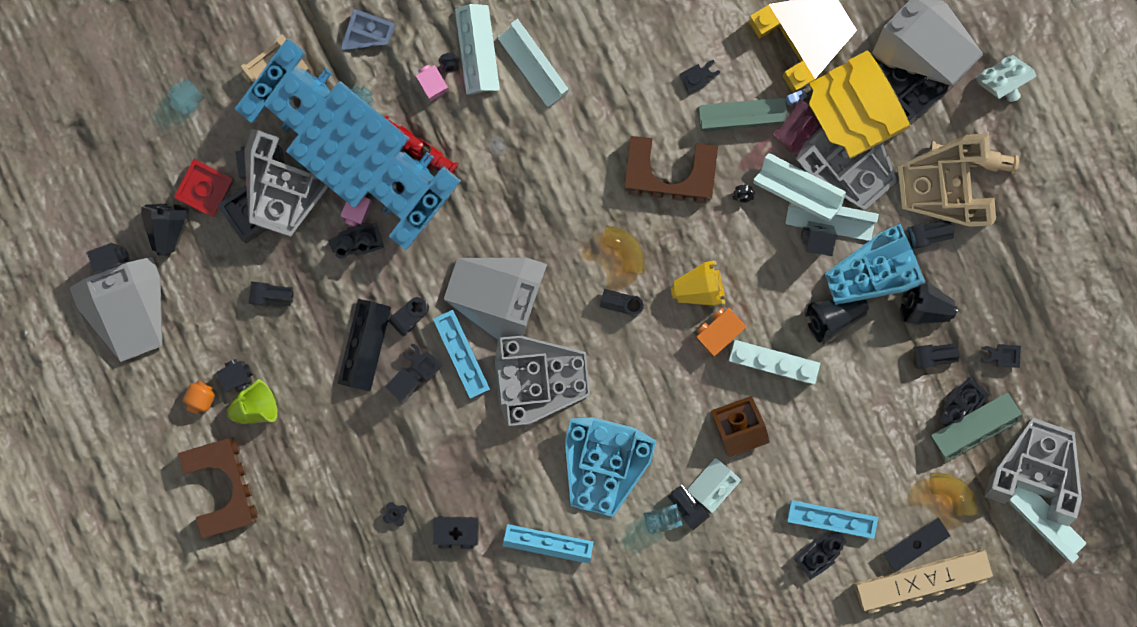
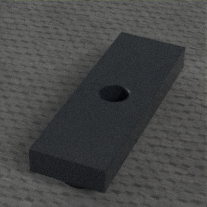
[882,517,951,572]

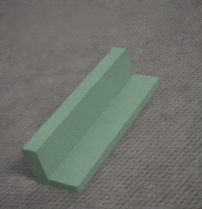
[699,98,790,132]
[932,393,1022,463]

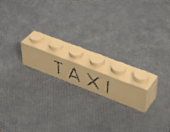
[854,549,993,613]

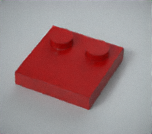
[174,159,233,218]

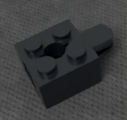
[218,186,267,244]

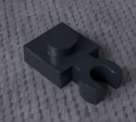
[679,60,720,94]
[403,343,443,382]
[981,344,1021,368]

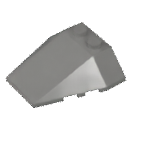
[872,0,983,86]
[796,127,897,210]

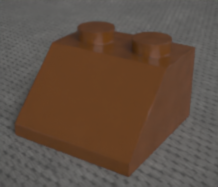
[711,396,770,458]

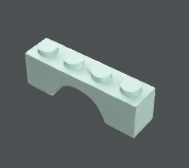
[727,340,821,385]

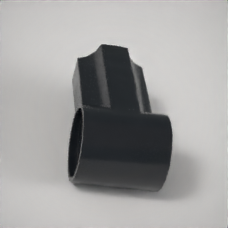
[907,221,954,249]
[248,281,294,307]
[600,289,644,316]
[913,343,959,369]
[667,484,710,531]

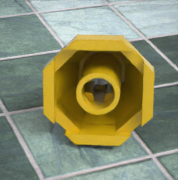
[671,260,725,306]

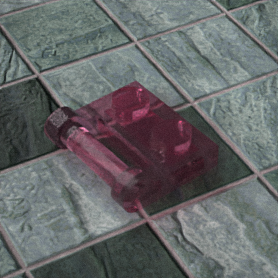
[773,99,820,156]

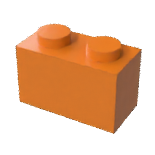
[695,308,747,357]

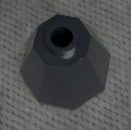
[141,203,189,256]
[900,281,957,324]

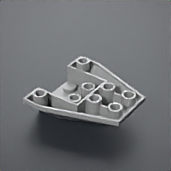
[70,257,163,362]
[443,258,547,340]
[495,336,590,426]

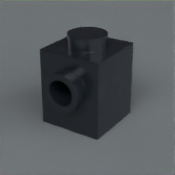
[217,359,254,392]

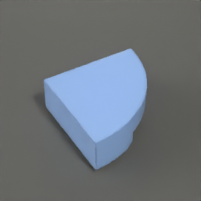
[785,89,808,106]

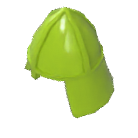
[227,379,278,424]

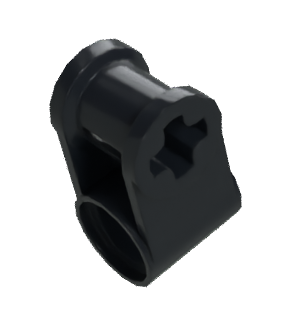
[388,297,429,337]

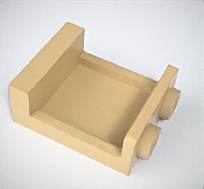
[241,34,311,84]

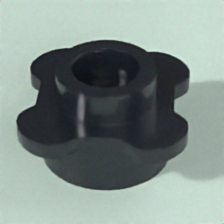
[438,53,460,73]
[733,185,755,203]
[383,502,407,527]

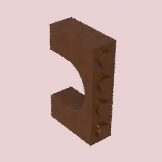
[624,136,718,203]
[178,438,258,538]

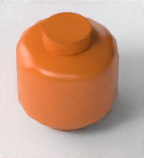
[183,380,215,415]

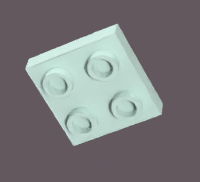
[976,55,1037,102]

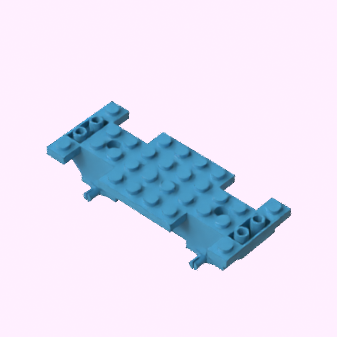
[235,39,461,250]

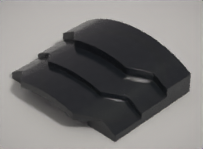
[873,57,964,125]

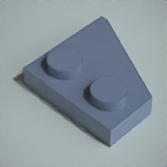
[341,9,396,50]

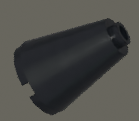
[805,299,869,344]

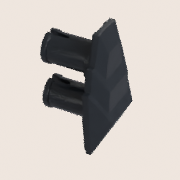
[329,223,384,259]
[939,377,990,426]
[794,532,846,580]

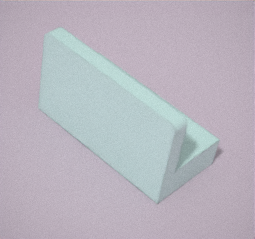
[687,458,741,513]

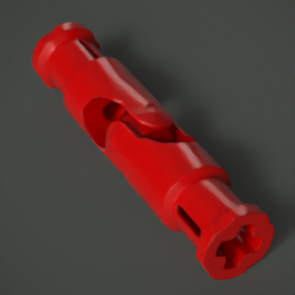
[384,115,459,174]

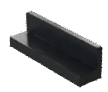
[337,299,391,391]

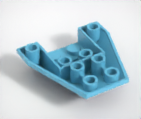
[825,224,925,304]
[565,417,656,517]

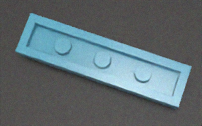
[433,310,490,399]
[787,500,878,539]
[503,524,594,564]

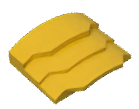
[809,50,910,159]

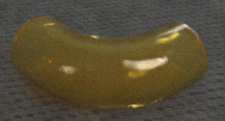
[603,225,645,274]
[930,472,978,516]

